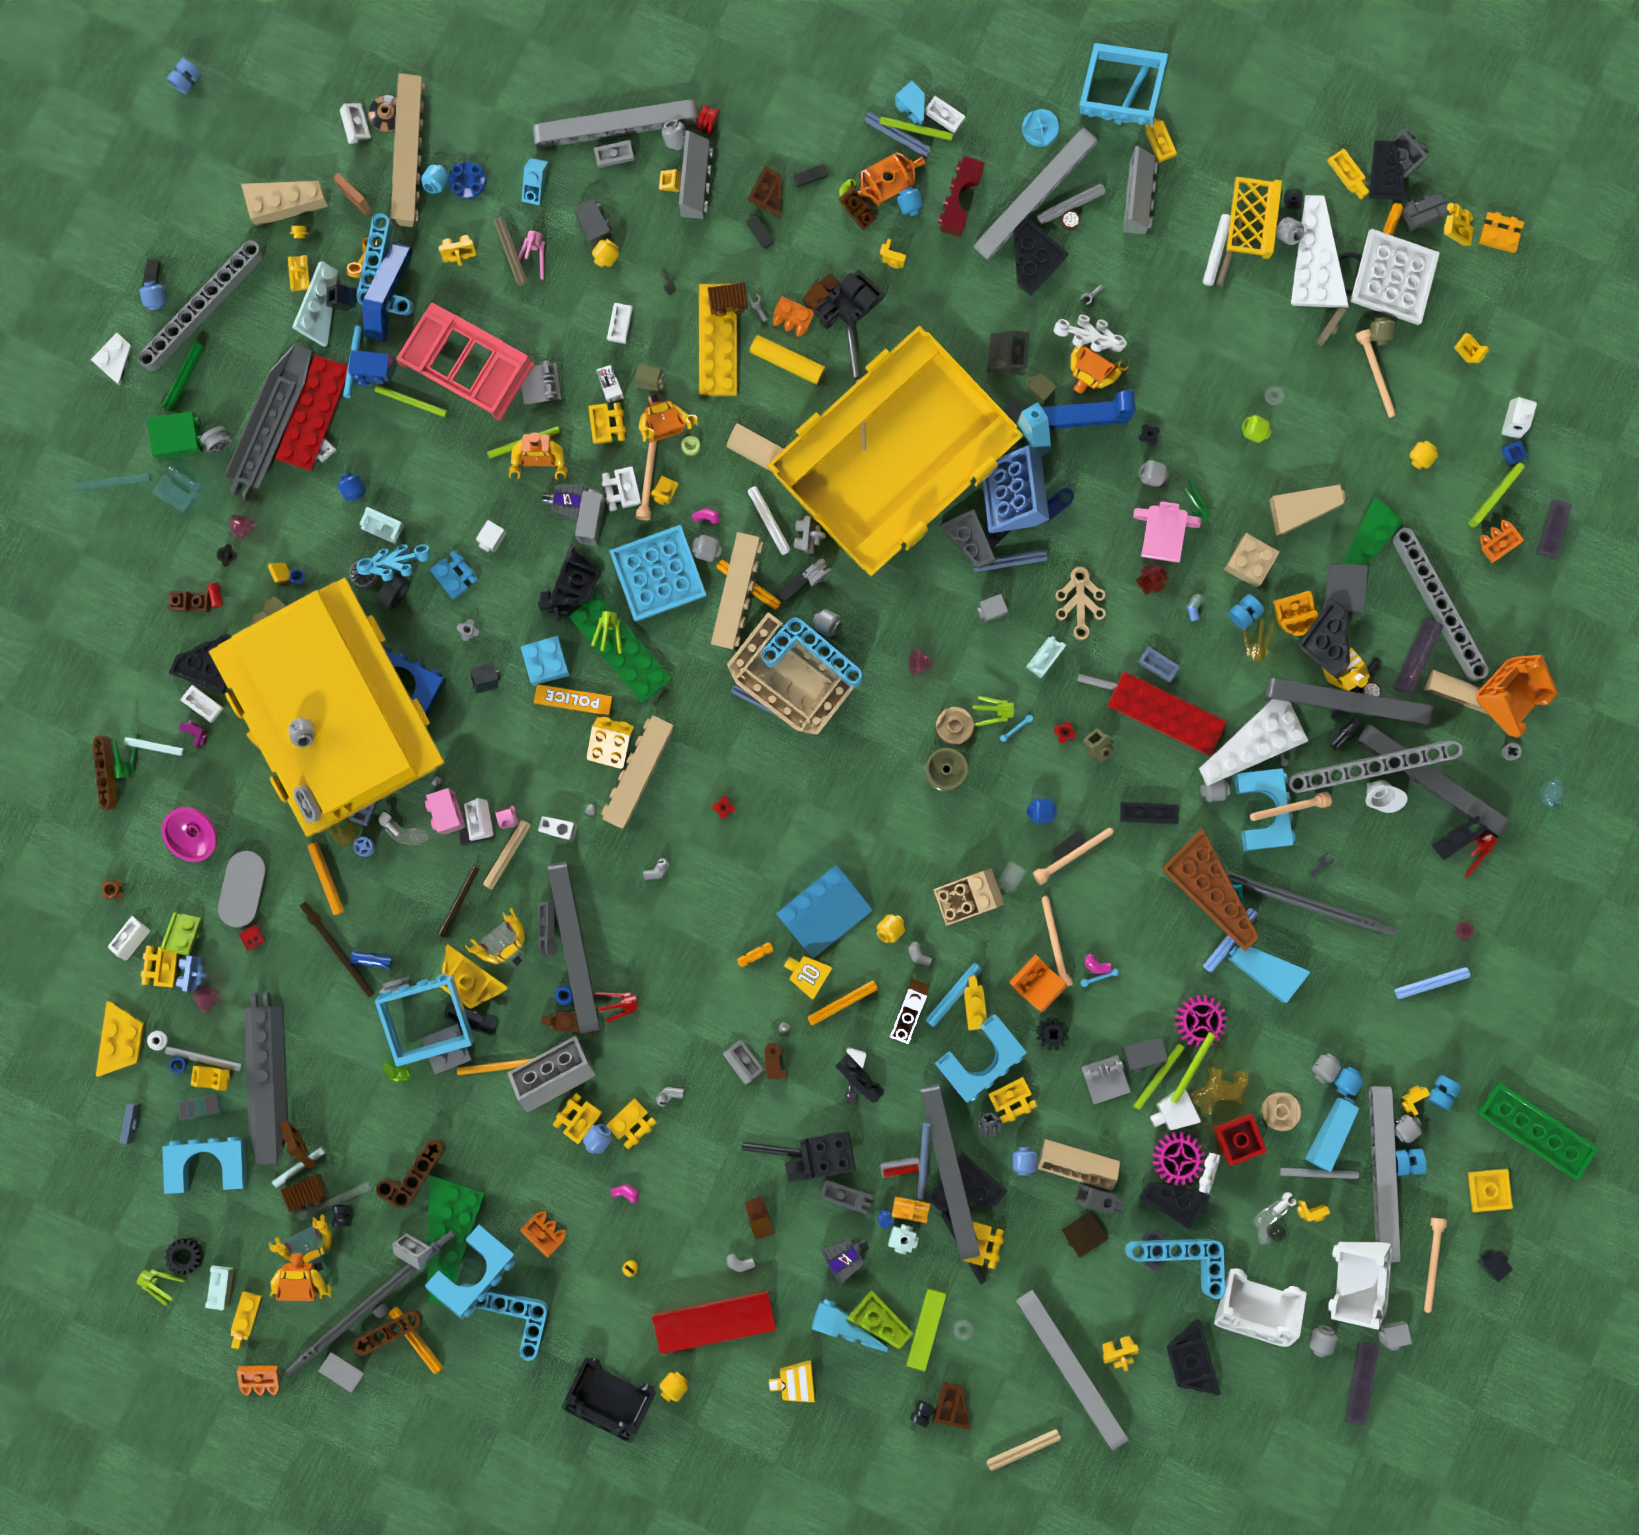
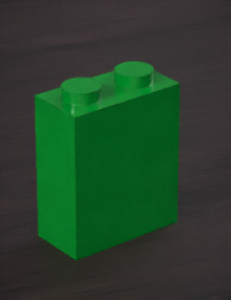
[147,411,204,460]

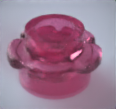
[1455,921,1474,940]

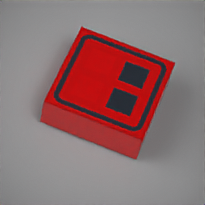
[238,925,266,951]

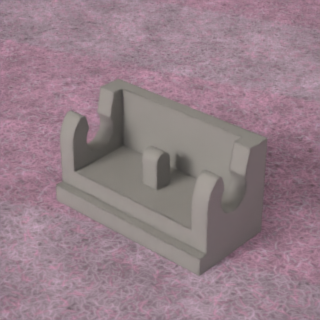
[318,1352,364,1393]

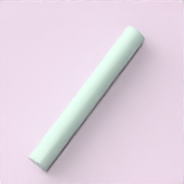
[124,737,184,756]
[272,1147,325,1188]

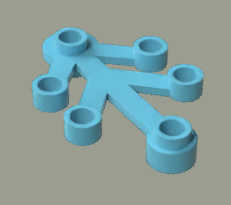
[357,544,431,581]

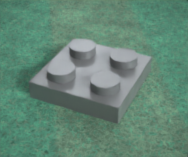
[421,1024,472,1075]

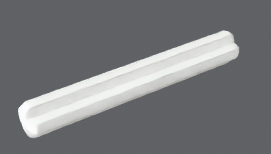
[1203,214,1230,286]
[748,486,790,555]

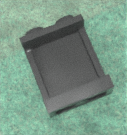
[1322,563,1368,615]

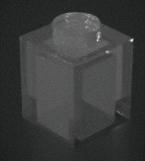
[997,861,1027,892]

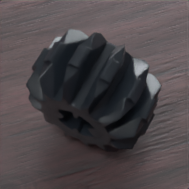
[1036,1018,1069,1051]

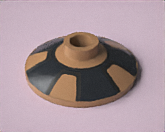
[368,95,397,132]

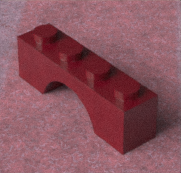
[938,156,985,238]

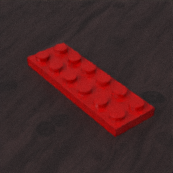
[275,355,348,472]
[1107,671,1227,756]

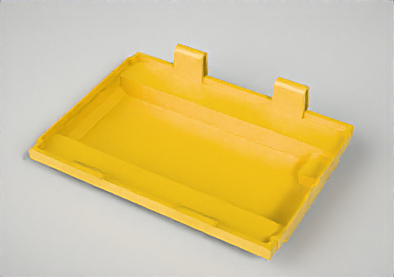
[767,325,1024,577]
[209,578,445,837]

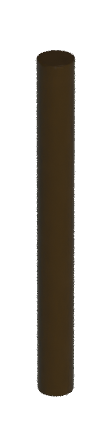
[437,866,480,938]

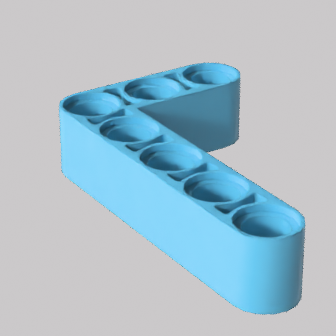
[357,214,414,316]
[761,618,863,687]
[1125,1239,1225,1299]
[458,1283,549,1361]

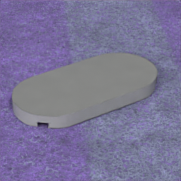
[218,851,267,927]

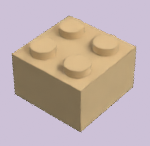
[1224,533,1279,588]

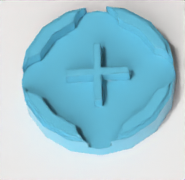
[1022,109,1059,147]

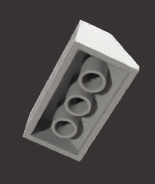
[679,131,713,219]
[1123,146,1157,234]
[507,1036,596,1113]

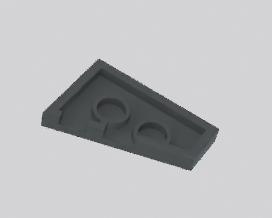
[940,509,996,569]

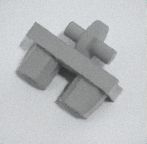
[794,516,826,554]

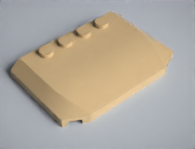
[727,612,856,735]

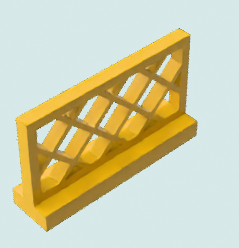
[1226,177,1282,259]

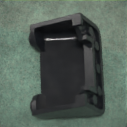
[562,1357,656,1443]

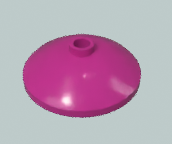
[161,807,217,862]

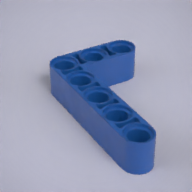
[362,242,412,342]
[1042,390,1136,429]

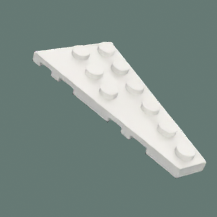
[1291,195,1349,308]
[1199,699,1308,786]

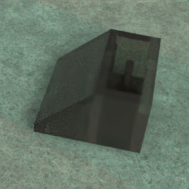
[987,331,1030,375]

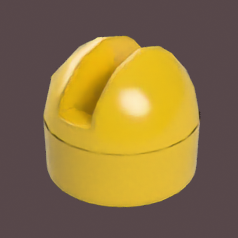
[622,1260,638,1277]

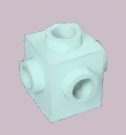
[888,1224,919,1254]

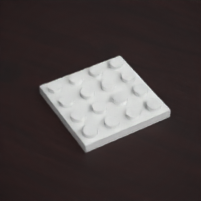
[1350,229,1440,325]

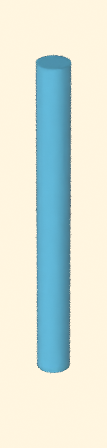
[1114,66,1150,125]
[343,326,362,398]

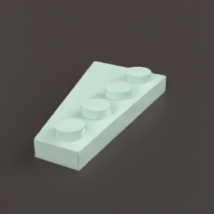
[292,261,338,347]

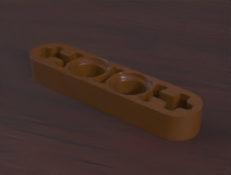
[93,736,117,810]
[354,1309,423,1355]

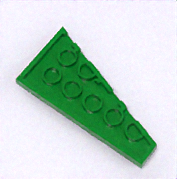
[427,1174,485,1307]

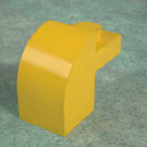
[190,1065,230,1091]

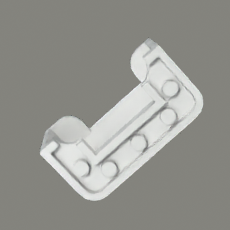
[1329,1242,1392,1329]
[1214,1268,1307,1347]

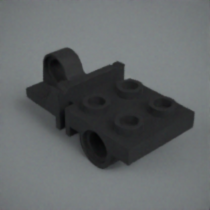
[813,270,886,329]
[785,1132,856,1182]

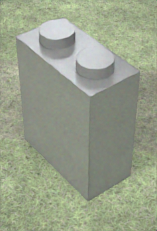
[575,489,605,546]

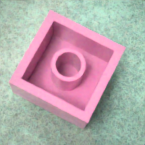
[425,788,466,835]

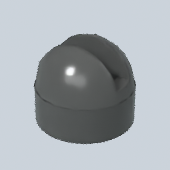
[371,1301,389,1318]

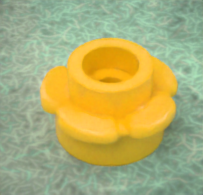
[290,226,309,239]

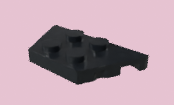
[548,543,601,605]
[1166,1318,1221,1395]

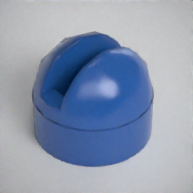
[289,569,305,585]
[169,1058,186,1074]

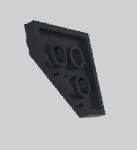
[1014,218,1069,297]
[1297,599,1350,679]
[169,634,232,694]
[925,1152,1008,1211]

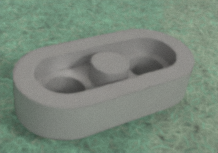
[293,785,322,823]

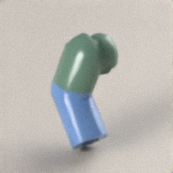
[1187,594,1205,622]

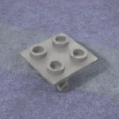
[522,361,561,405]
[1081,1055,1130,1104]

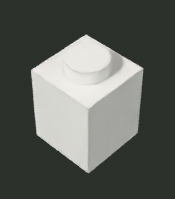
[476,520,507,552]

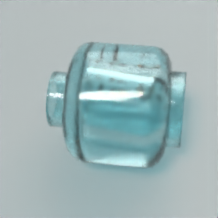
[1538,779,1567,809]

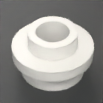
[147,1031,168,1050]

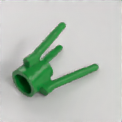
[1175,479,1212,524]
[113,733,139,778]

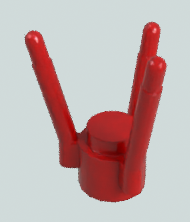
[1465,832,1497,878]
[594,992,638,1023]

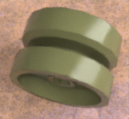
[924,748,968,792]

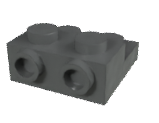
[1390,129,1429,180]

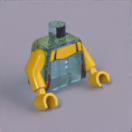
[269,1214,333,1272]

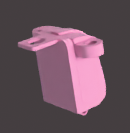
[1133,502,1202,563]

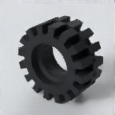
[164,1238,204,1275]

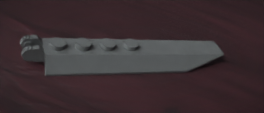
[224,344,312,501]
[244,991,287,1165]

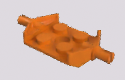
[857,152,925,206]

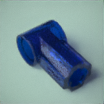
[1047,488,1074,522]

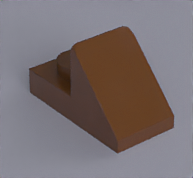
[803,273,841,310]
[745,1196,774,1240]

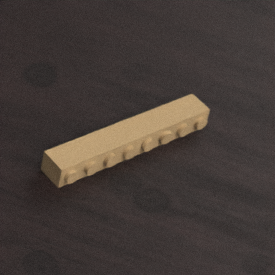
[390,73,425,227]

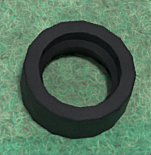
[377,573,410,610]

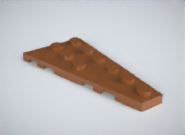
[1162,828,1260,951]

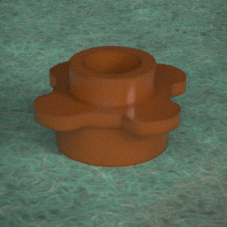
[102,880,122,900]

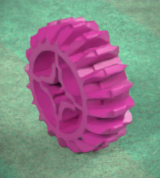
[1174,995,1227,1047]
[1152,1132,1205,1185]

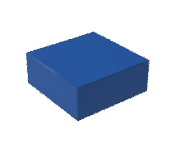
[1501,440,1528,466]

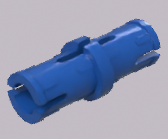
[350,951,392,969]

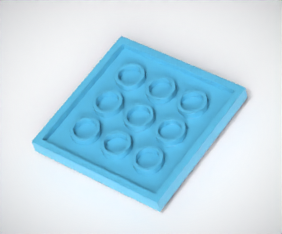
[609,525,707,622]

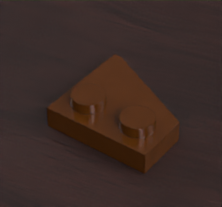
[747,166,782,218]
[281,1121,317,1170]
[933,1381,971,1430]

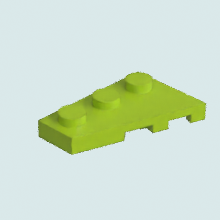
[846,1291,913,1349]

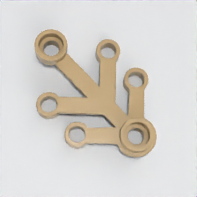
[1055,567,1106,640]

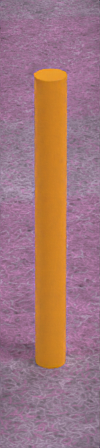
[457,1058,535,1075]

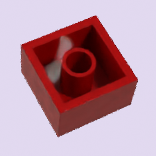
[1212,1113,1267,1166]

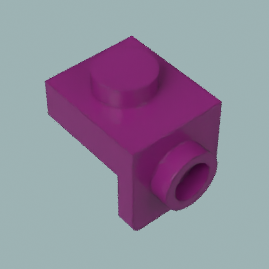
[178,721,208,749]

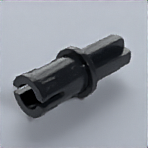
[1329,717,1363,750]

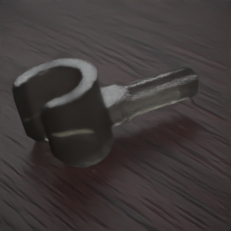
[660,269,676,295]

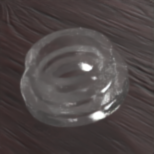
[1265,386,1284,405]
[953,1320,973,1340]

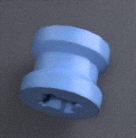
[353,837,375,857]

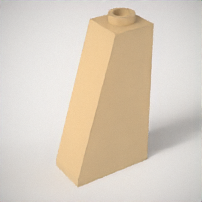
[1269,485,1345,537]

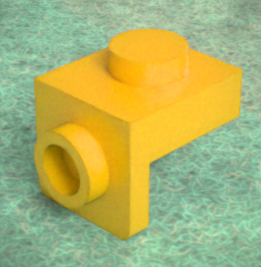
[880,239,906,268]
[1454,333,1489,363]
[1401,1085,1430,1116]
[1297,1200,1330,1222]

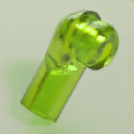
[381,1061,409,1082]

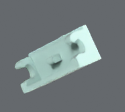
[360,507,405,545]
[1026,636,1066,678]
[205,1266,234,1310]

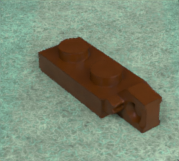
[541,1011,595,1033]

